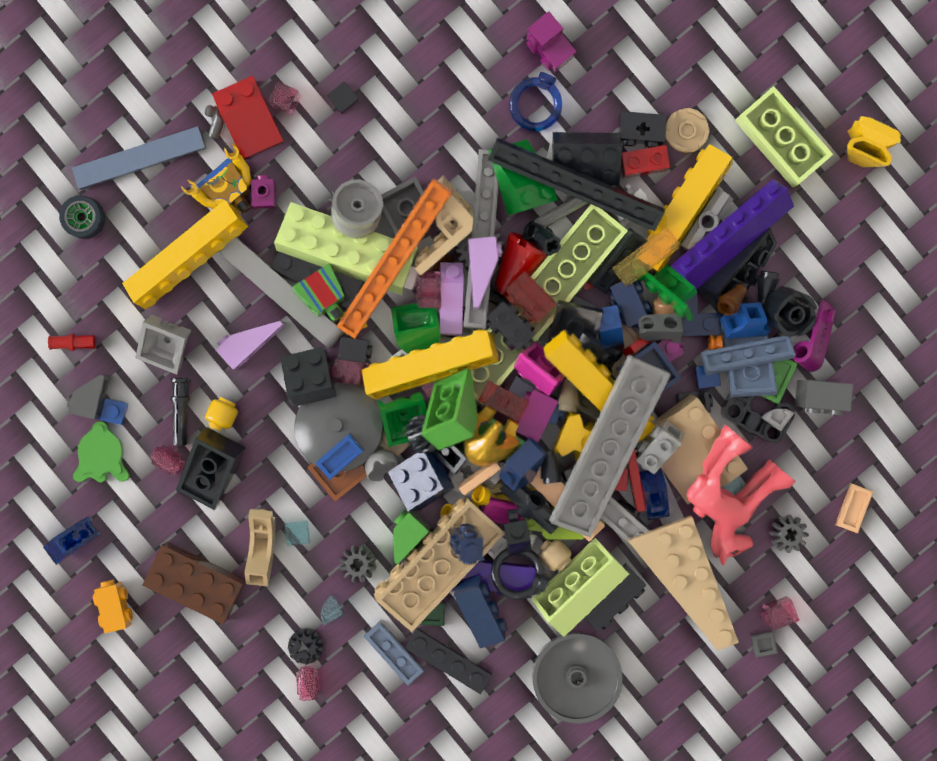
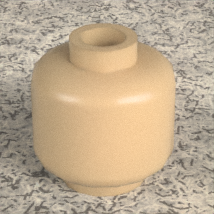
[539,539,572,572]

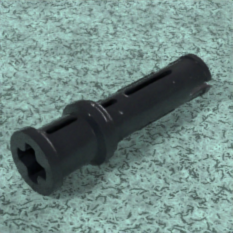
[170,378,191,445]

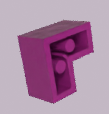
[526,11,577,74]
[512,389,558,442]

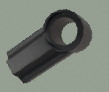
[523,221,561,256]

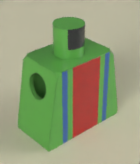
[293,264,344,322]

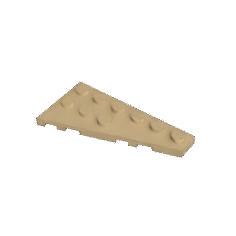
[627,516,739,651]

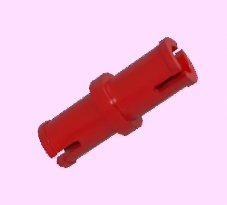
[48,333,96,351]

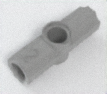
[680,189,734,251]

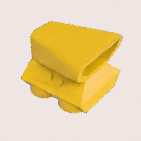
[847,116,901,168]
[552,412,595,461]

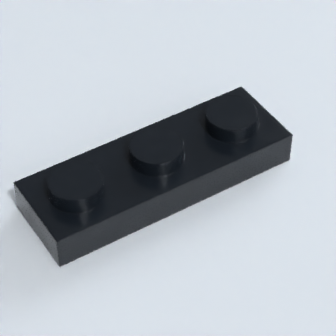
[587,228,648,294]

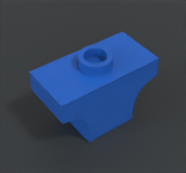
[720,303,770,338]

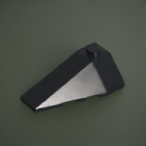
[698,228,777,315]

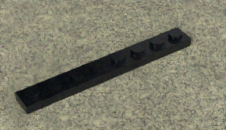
[488,138,665,231]

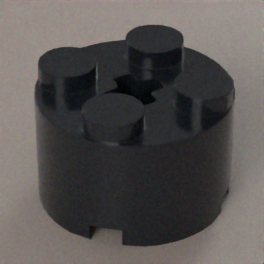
[762,286,817,337]

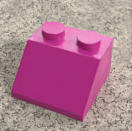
[514,342,566,396]

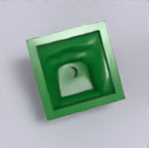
[391,299,441,354]
[378,391,427,447]

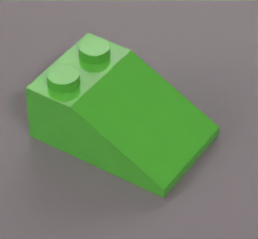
[421,368,478,450]

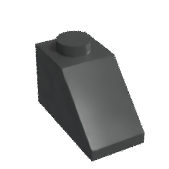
[67,375,110,419]

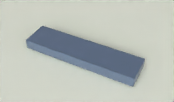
[700,336,796,375]

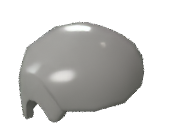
[365,450,399,481]

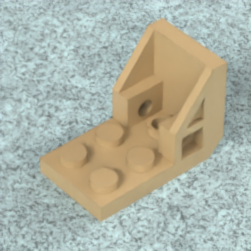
[415,175,473,275]

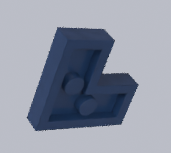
[682,293,721,337]

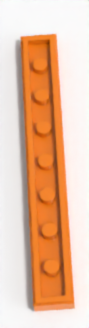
[336,178,453,339]

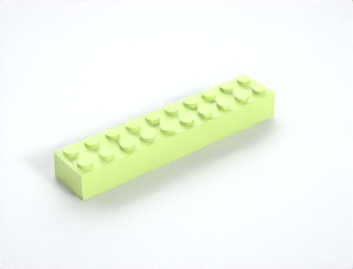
[471,204,628,405]

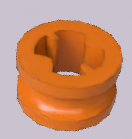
[708,334,723,350]

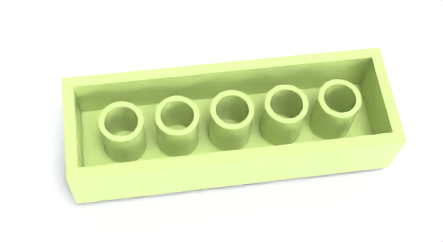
[274,202,418,295]

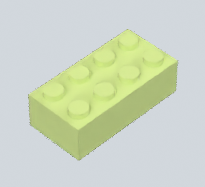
[735,86,833,188]
[531,538,629,637]

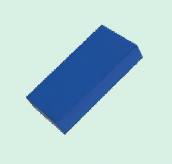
[315,433,364,480]

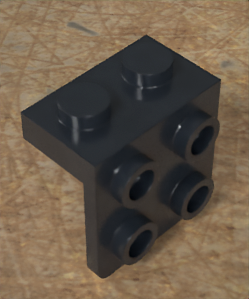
[580,332,624,376]

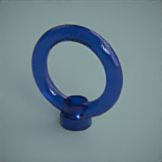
[509,72,562,131]

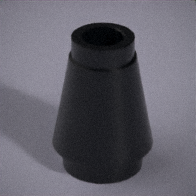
[757,270,780,303]
[540,450,563,484]

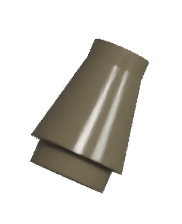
[557,379,579,413]

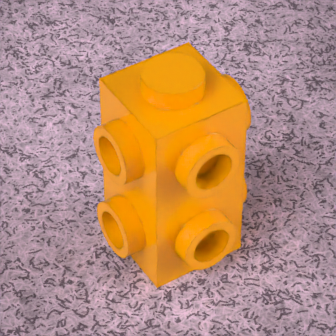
[93,579,133,634]

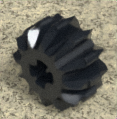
[405,414,436,454]

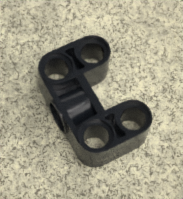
[721,392,795,443]

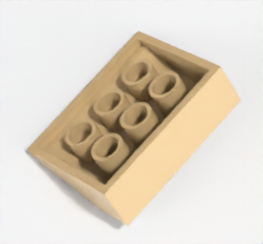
[641,394,748,504]

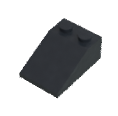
[176,427,246,510]

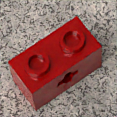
[621,145,670,179]

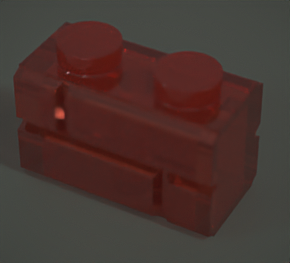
[505,271,557,324]

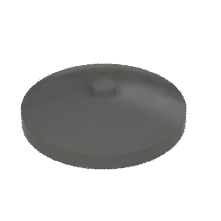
[294,382,384,472]
[532,632,623,724]

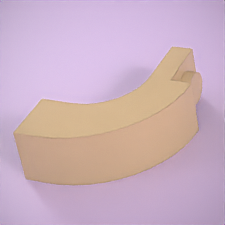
[244,509,276,586]

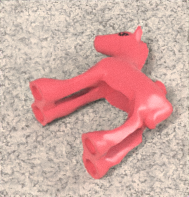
[687,425,796,566]

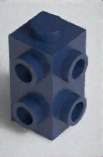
[610,277,653,330]
[450,524,484,565]

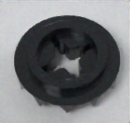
[287,629,323,665]

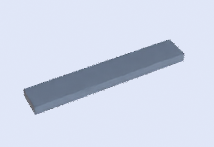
[72,126,206,190]

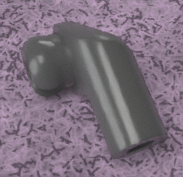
[205,105,224,139]

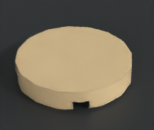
[665,108,710,154]

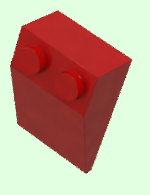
[212,75,284,159]

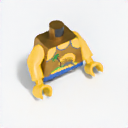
[181,143,252,214]

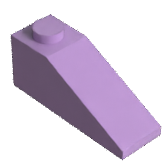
[468,237,502,310]
[438,262,463,336]
[216,321,286,370]

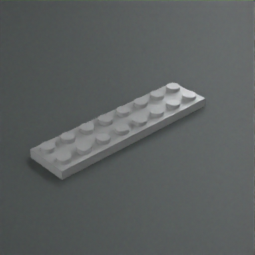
[549,355,671,538]

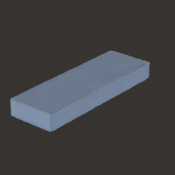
[363,620,425,686]

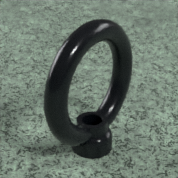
[491,548,550,600]

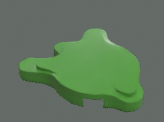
[73,421,130,482]

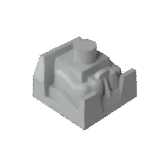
[135,315,191,374]

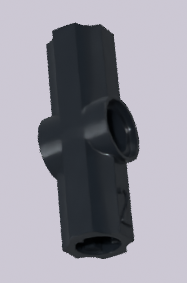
[499,483,559,534]

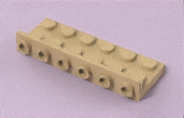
[374,496,505,632]

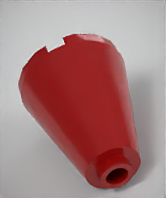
[495,232,548,296]

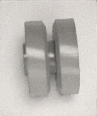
[331,180,383,238]

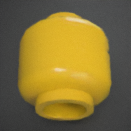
[205,397,238,432]

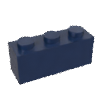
[454,575,508,649]

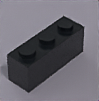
[584,563,646,631]

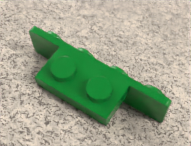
[631,260,697,321]

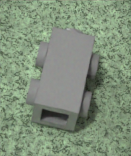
[636,420,685,474]

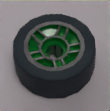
[59,195,105,239]

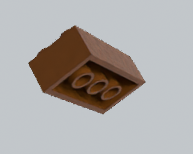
[142,542,246,624]

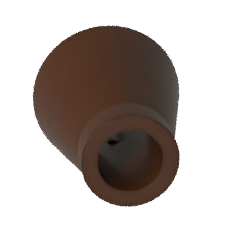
[717,284,747,316]

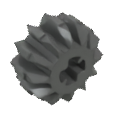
[769,514,809,553]
[339,545,377,583]

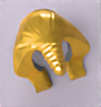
[463,405,519,467]

